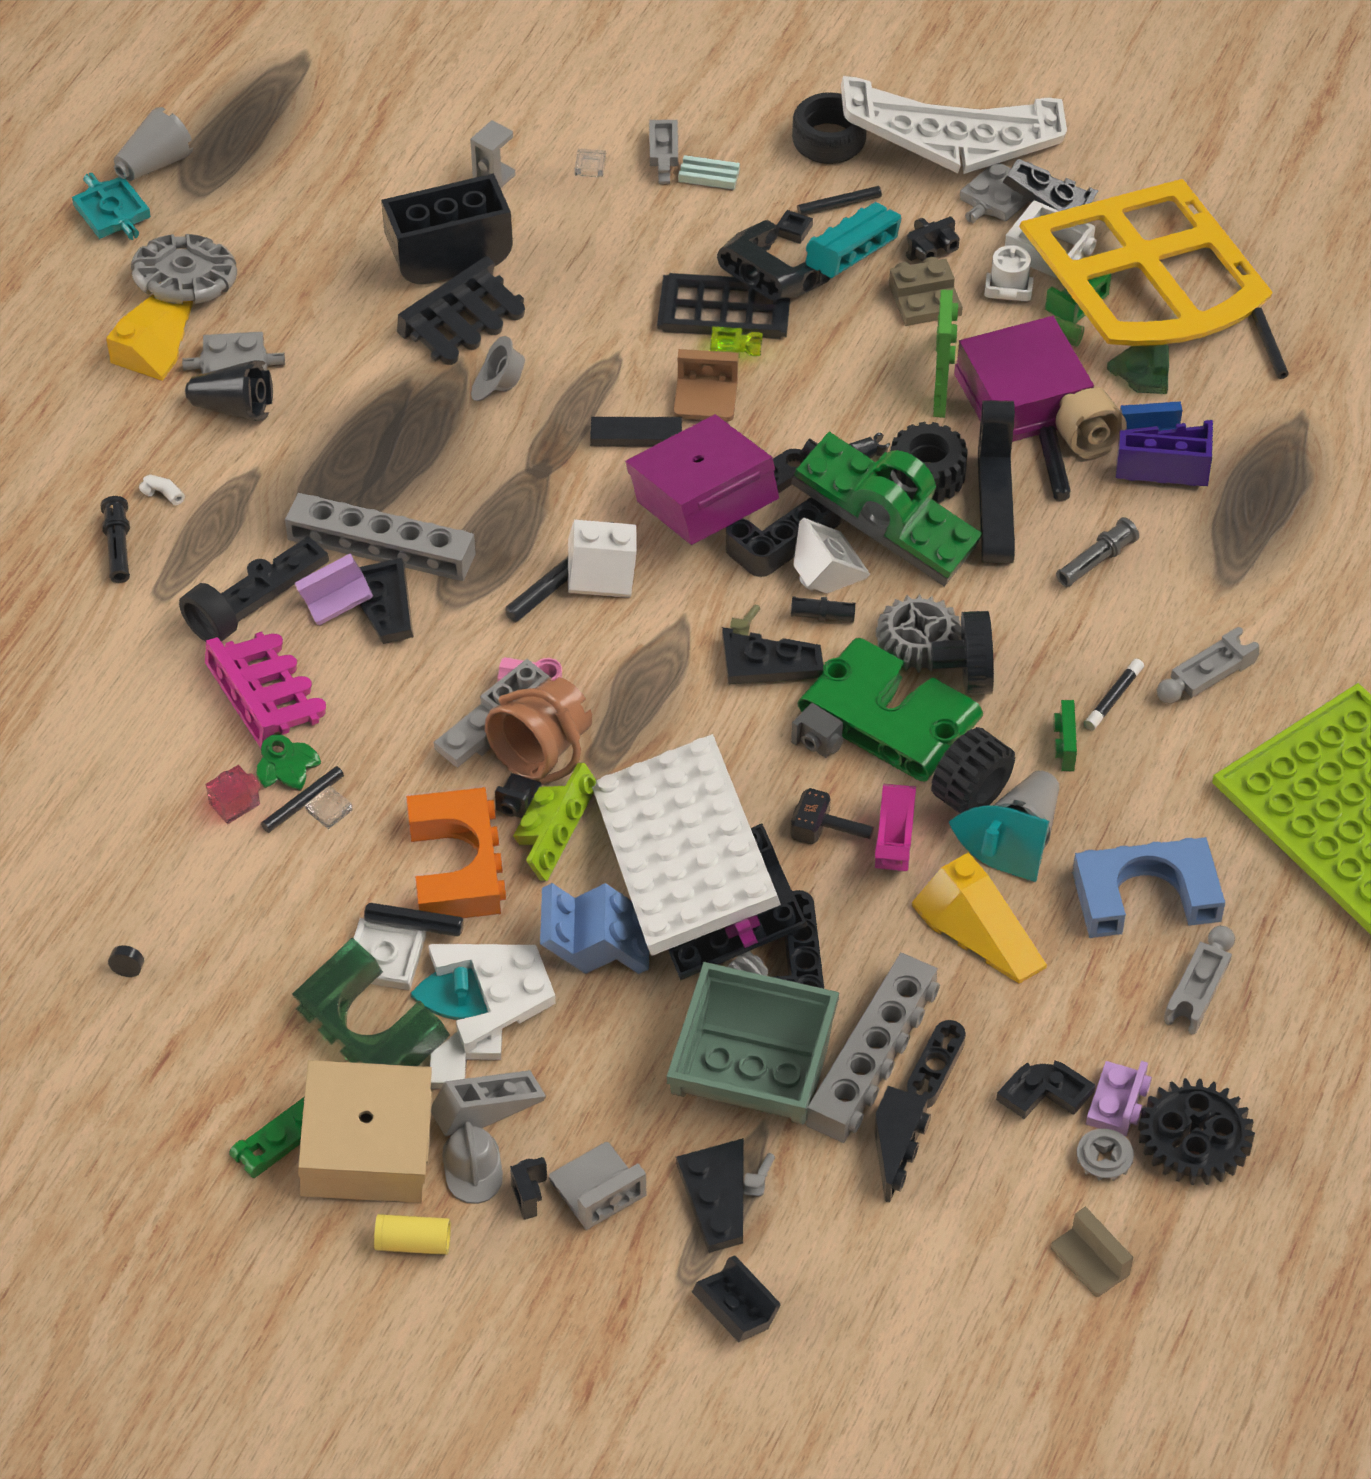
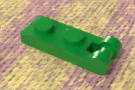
[229,1096,305,1178]

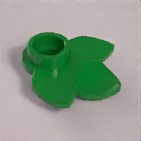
[256,734,321,791]

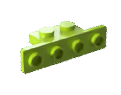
[513,763,596,881]

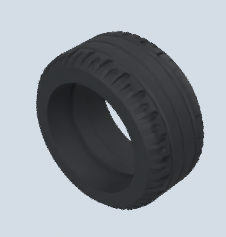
[792,92,867,164]

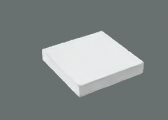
[343,918,426,990]

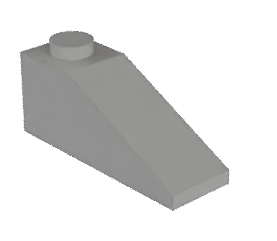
[431,1070,546,1136]

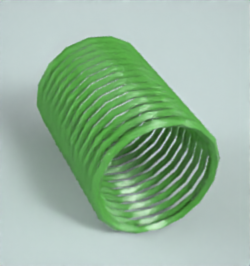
[1055,317,1084,347]

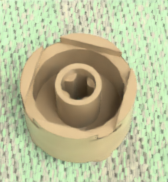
[1056,387,1127,459]

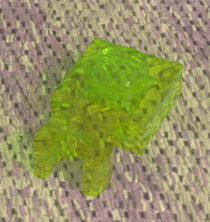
[710,327,763,358]

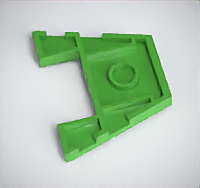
[933,290,958,418]

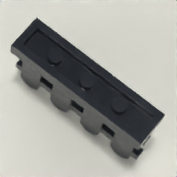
[397,256,525,365]

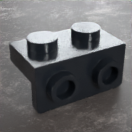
[692,1255,781,1342]

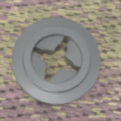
[1077,1128,1134,1181]

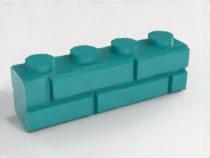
[806,202,902,278]

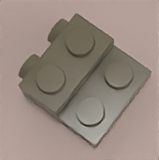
[889,257,963,326]

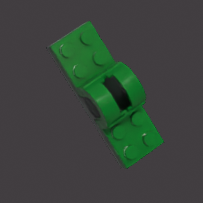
[791,431,983,587]

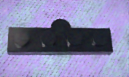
[221,536,329,622]

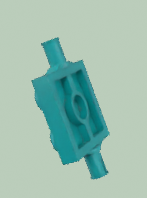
[72,173,151,240]

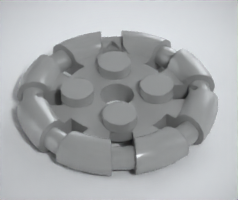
[131,234,237,304]

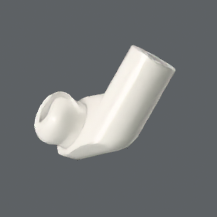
[139,475,185,505]

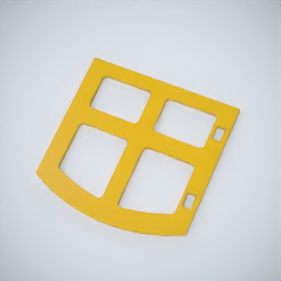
[1019,179,1273,346]

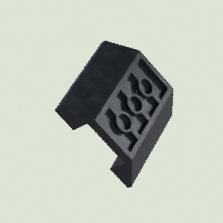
[669,823,808,980]

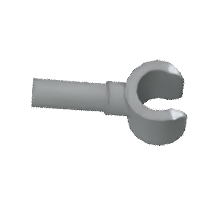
[744,1153,775,1196]

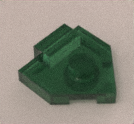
[1107,344,1169,394]

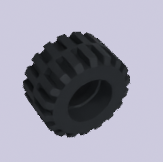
[890,422,968,503]
[931,727,1016,814]

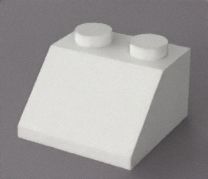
[568,519,637,598]

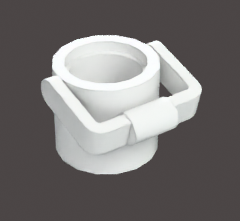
[984,245,1034,301]

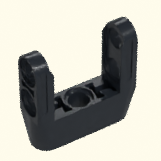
[717,220,831,300]

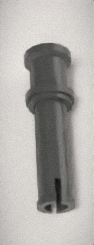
[1056,517,1139,587]

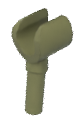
[730,604,760,636]

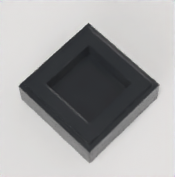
[777,210,813,244]

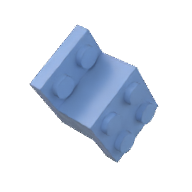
[540,883,650,974]

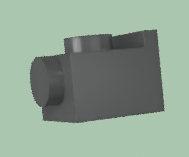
[791,703,844,758]

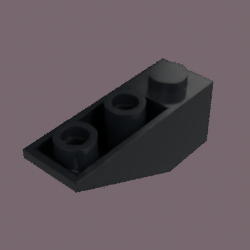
[874,1086,931,1203]

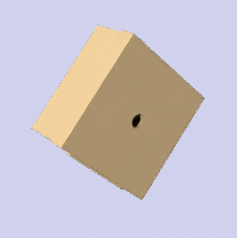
[298,1060,432,1203]

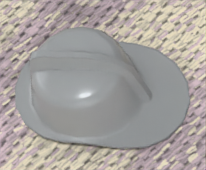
[471,336,525,401]
[442,1122,503,1204]

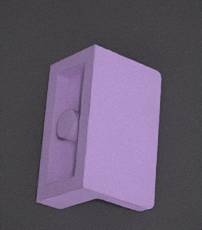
[295,553,373,625]

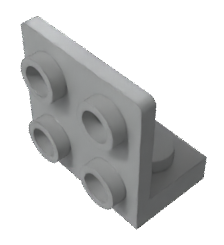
[549,1142,647,1230]

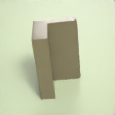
[1051,1206,1133,1297]

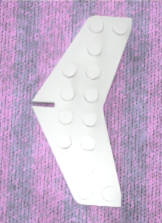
[841,76,1067,174]

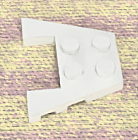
[429,944,556,1052]

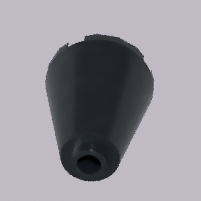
[185,360,273,421]

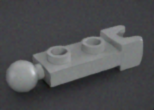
[1157,627,1259,704]
[1164,925,1235,1034]

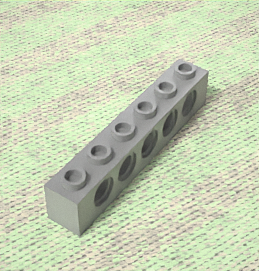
[285,493,476,581]
[806,952,940,1143]

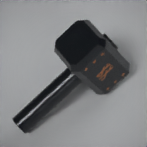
[790,788,874,844]

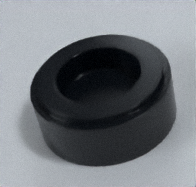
[108,945,144,977]

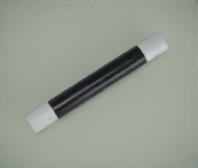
[1084,659,1144,731]

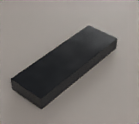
[590,417,682,447]

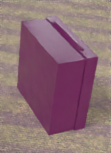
[954,316,1094,442]
[625,414,780,545]

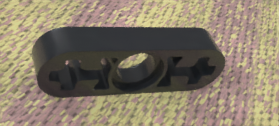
[906,1020,966,1108]

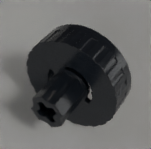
[931,611,994,695]

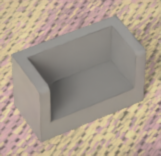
[470,120,515,188]

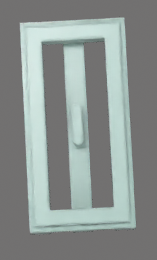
[678,155,740,190]

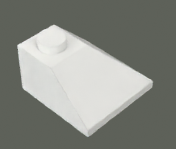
[794,518,870,594]

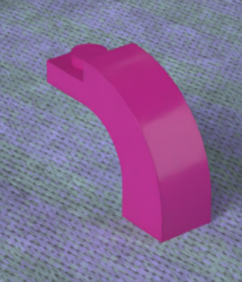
[875,783,916,871]

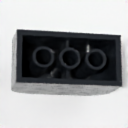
[381,173,513,284]

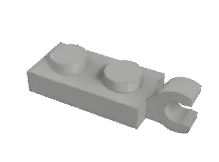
[649,120,678,184]

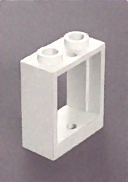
[1005,200,1097,279]

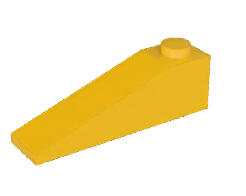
[106,294,193,381]
[912,852,1047,984]

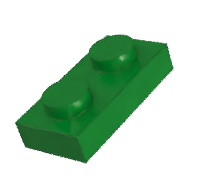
[1053,700,1077,771]

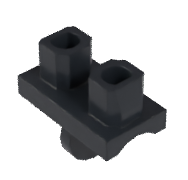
[906,216,960,262]

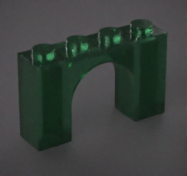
[292,937,450,1066]

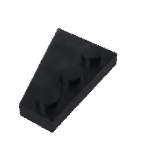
[722,627,824,685]

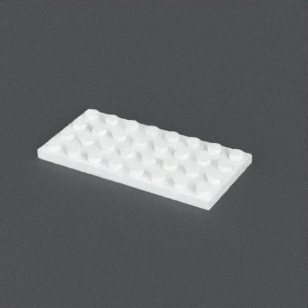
[592,734,781,956]

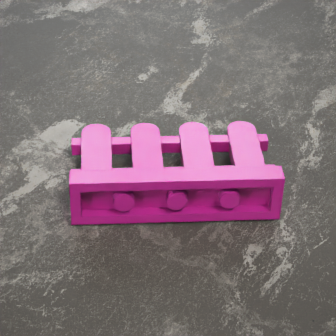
[205,632,326,748]

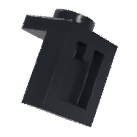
[495,773,542,818]
[510,1157,547,1220]

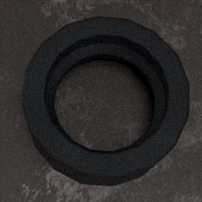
[179,583,238,642]

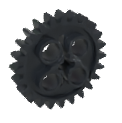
[1138,1078,1255,1185]

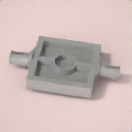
[960,161,1032,223]
[182,332,285,374]

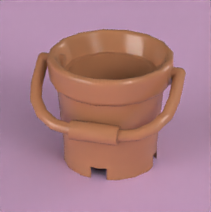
[485,677,592,785]

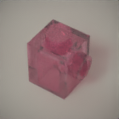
[206,764,261,824]

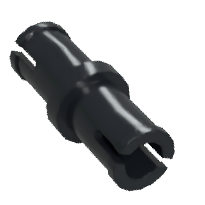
[790,596,856,623]

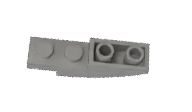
[434,659,550,768]

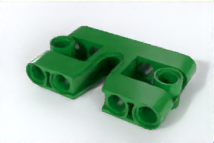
[797,638,983,782]

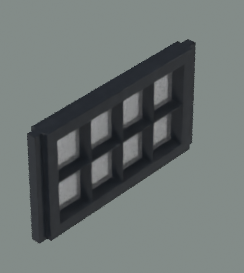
[657,273,790,339]

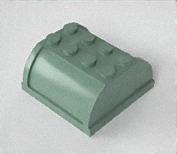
[667,962,839,1125]

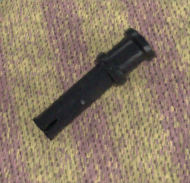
[100,496,130,583]

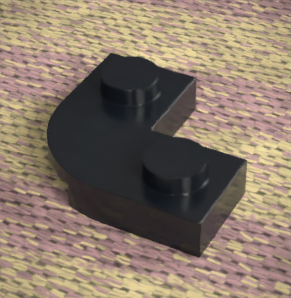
[996,1060,1095,1119]

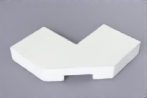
[430,1029,502,1089]

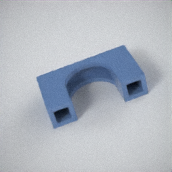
[1072,837,1225,938]

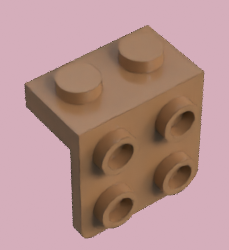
[674,349,739,421]

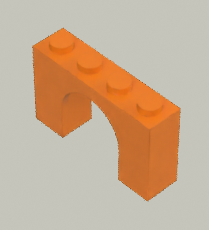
[406,787,506,918]

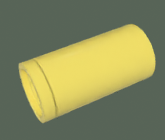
[374,1214,451,1255]

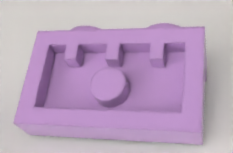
[1086,1061,1152,1137]

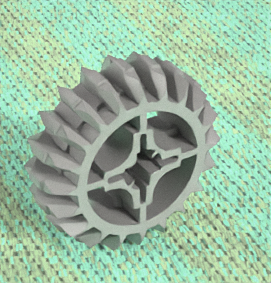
[876,593,961,673]

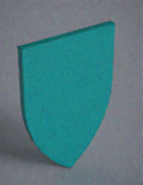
[949,806,1050,882]
[411,967,488,1020]

